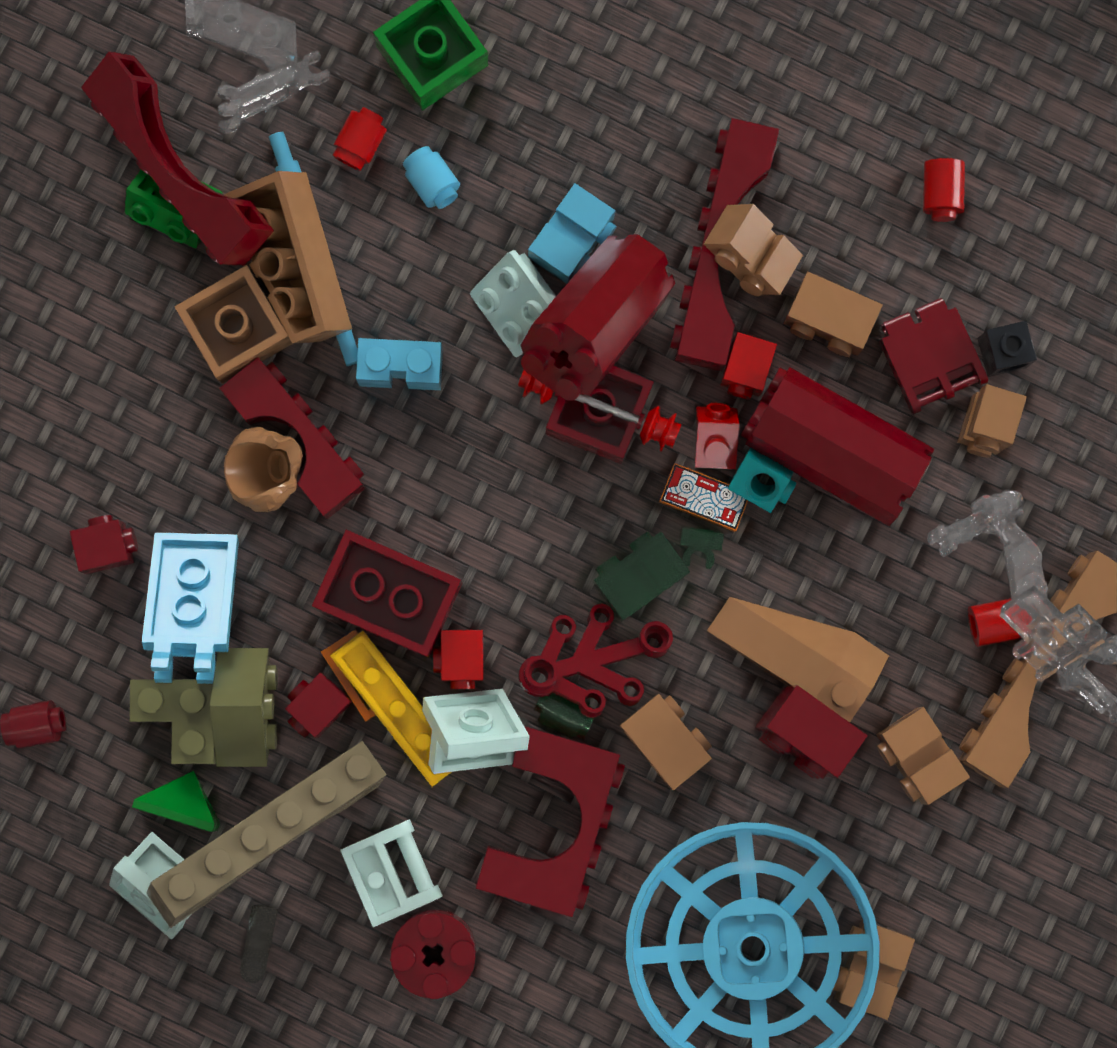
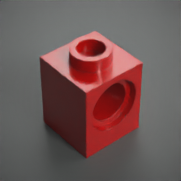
[720,332,777,400]

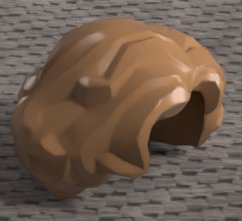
[224,427,303,512]

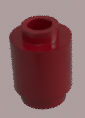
[0,700,66,749]

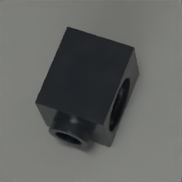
[977,320,1037,377]

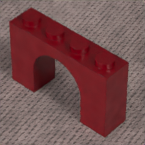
[476,726,625,917]

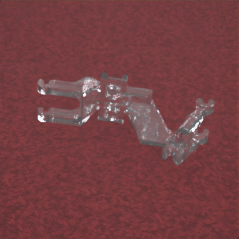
[185,0,330,133]
[927,489,1117,723]

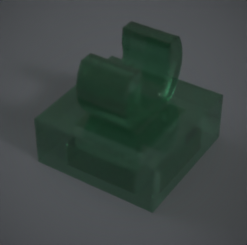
[679,526,724,569]

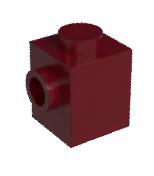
[69,515,138,575]
[285,672,353,738]

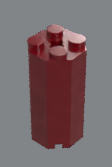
[520,234,676,400]
[740,367,934,526]

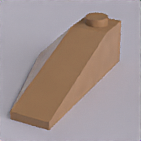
[707,597,889,722]

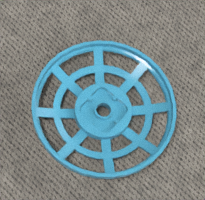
[626,822,880,1048]

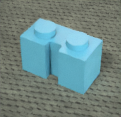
[528,183,617,284]
[356,338,443,390]

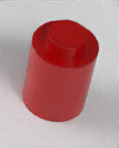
[923,158,965,222]
[968,597,1034,647]

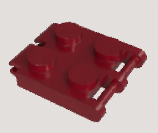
[879,298,988,415]

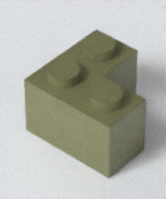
[210,648,278,767]
[130,679,216,764]

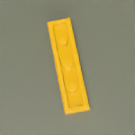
[330,630,451,787]

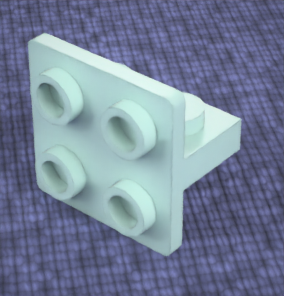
[470,250,556,357]

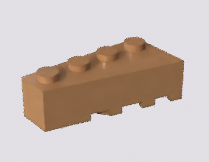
[224,171,352,344]

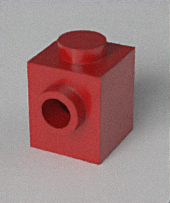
[433,630,484,689]

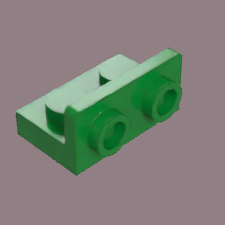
[125,170,223,248]

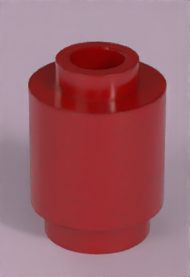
[332,107,387,171]

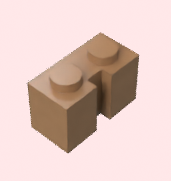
[704,204,803,296]
[784,271,883,357]
[957,384,1027,458]
[619,694,712,791]
[876,707,970,805]
[833,919,915,1020]

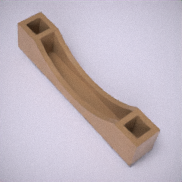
[959,550,1117,788]

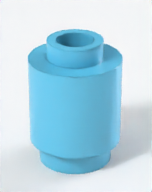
[403,146,460,209]

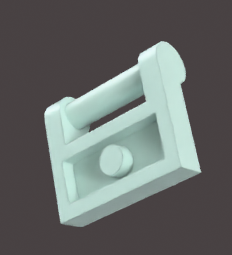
[340,819,443,927]

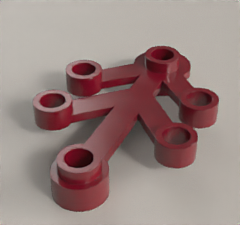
[518,604,673,718]

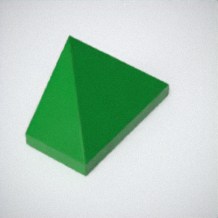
[132,771,220,832]

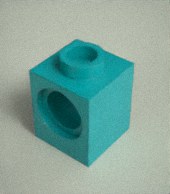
[728,448,797,513]

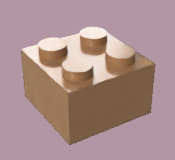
[175,265,292,384]

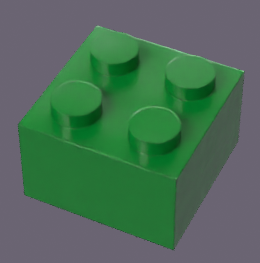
[373,0,488,111]

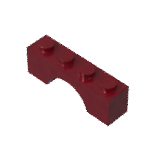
[219,357,365,519]

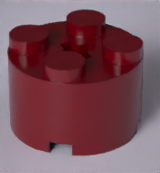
[390,910,476,999]

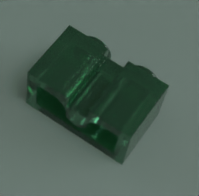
[593,531,690,623]

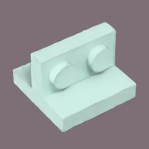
[422,689,529,774]
[109,832,192,940]

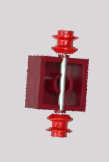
[518,366,682,464]

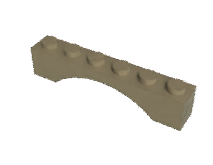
[146,741,387,928]

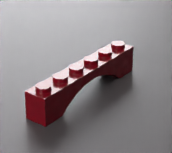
[81,51,274,266]
[670,118,779,372]

